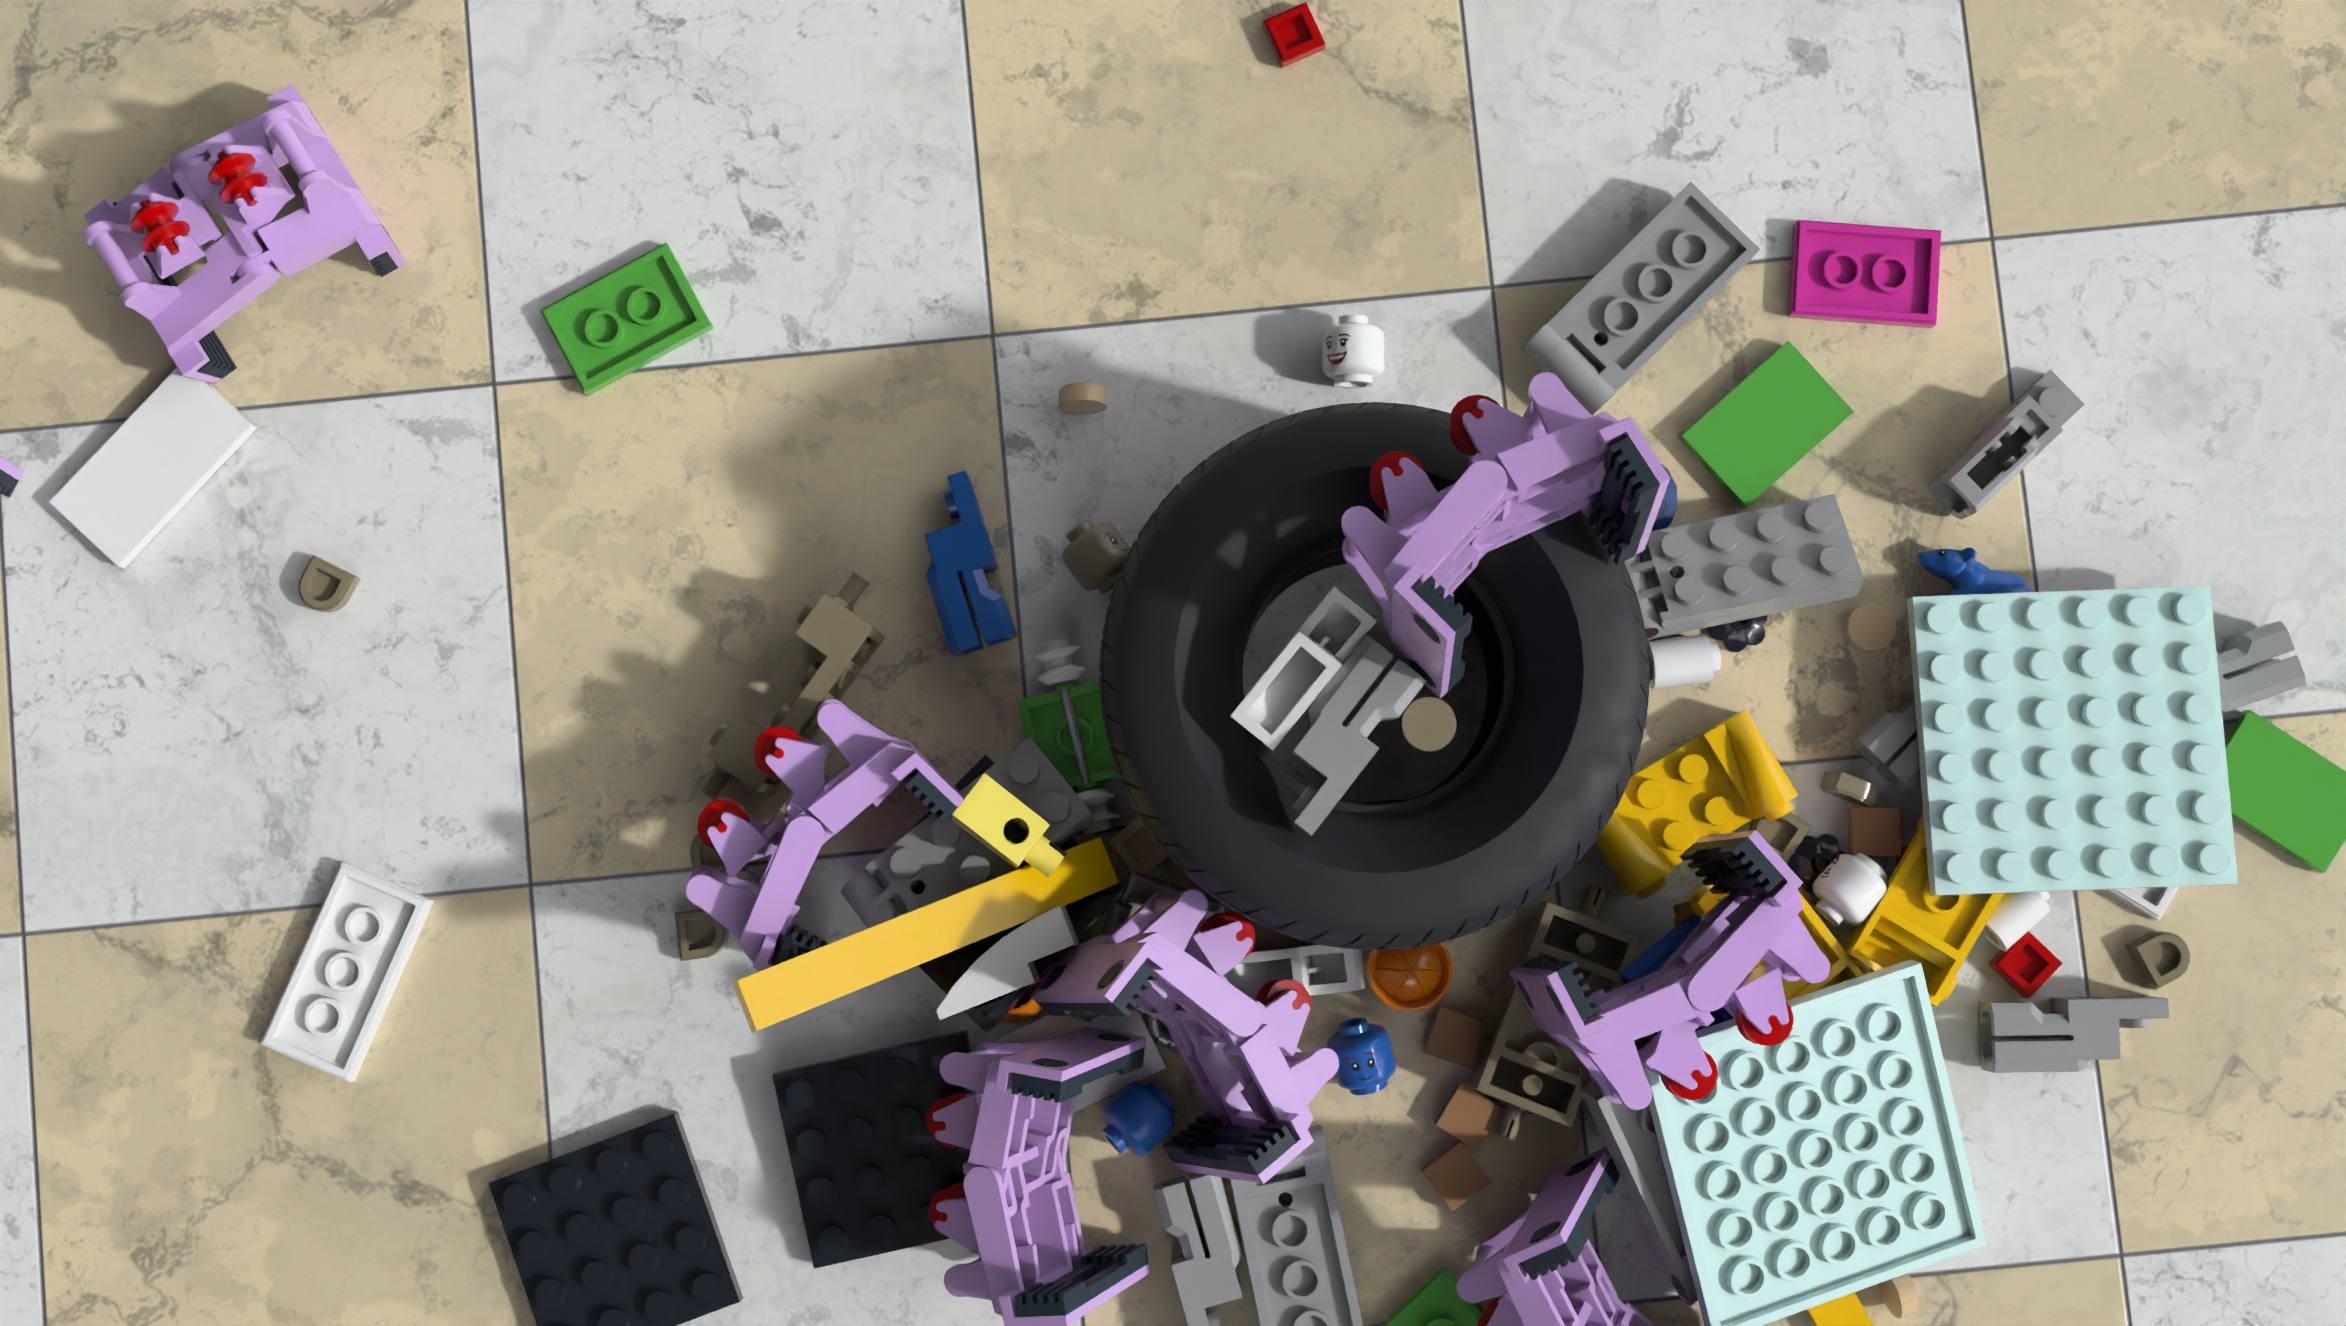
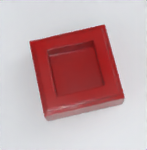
[1262,2,1326,68]
[1988,931,2063,999]

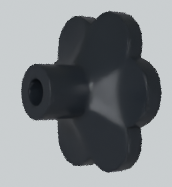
[1708,615,1768,652]
[1787,834,1847,893]

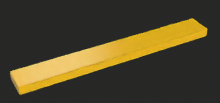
[732,837,1119,1033]

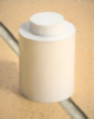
[1647,634,1721,689]
[1981,892,2050,951]

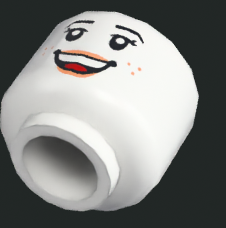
[1322,315,1384,388]
[1812,853,1888,927]

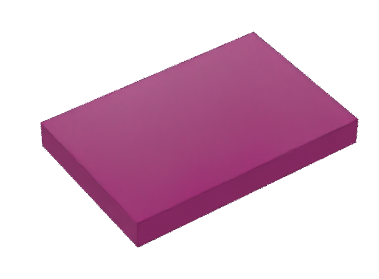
[1788,220,1941,328]

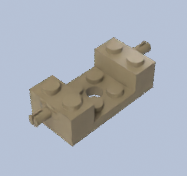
[698,572,885,800]
[1470,883,1642,1141]

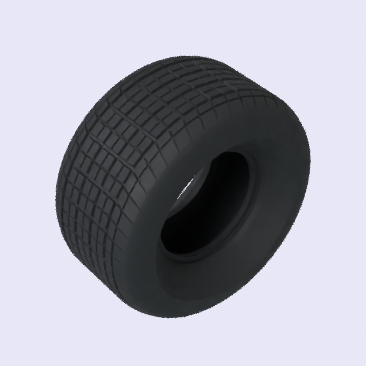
[1099,402,1650,950]

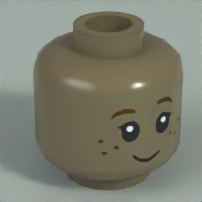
[1062,519,1130,594]

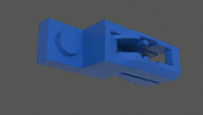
[925,470,1018,657]

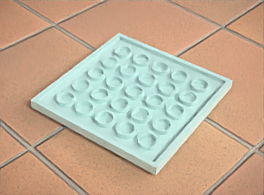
[1907,586,2238,896]
[1637,959,1987,1326]

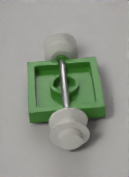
[1017,639,1120,835]

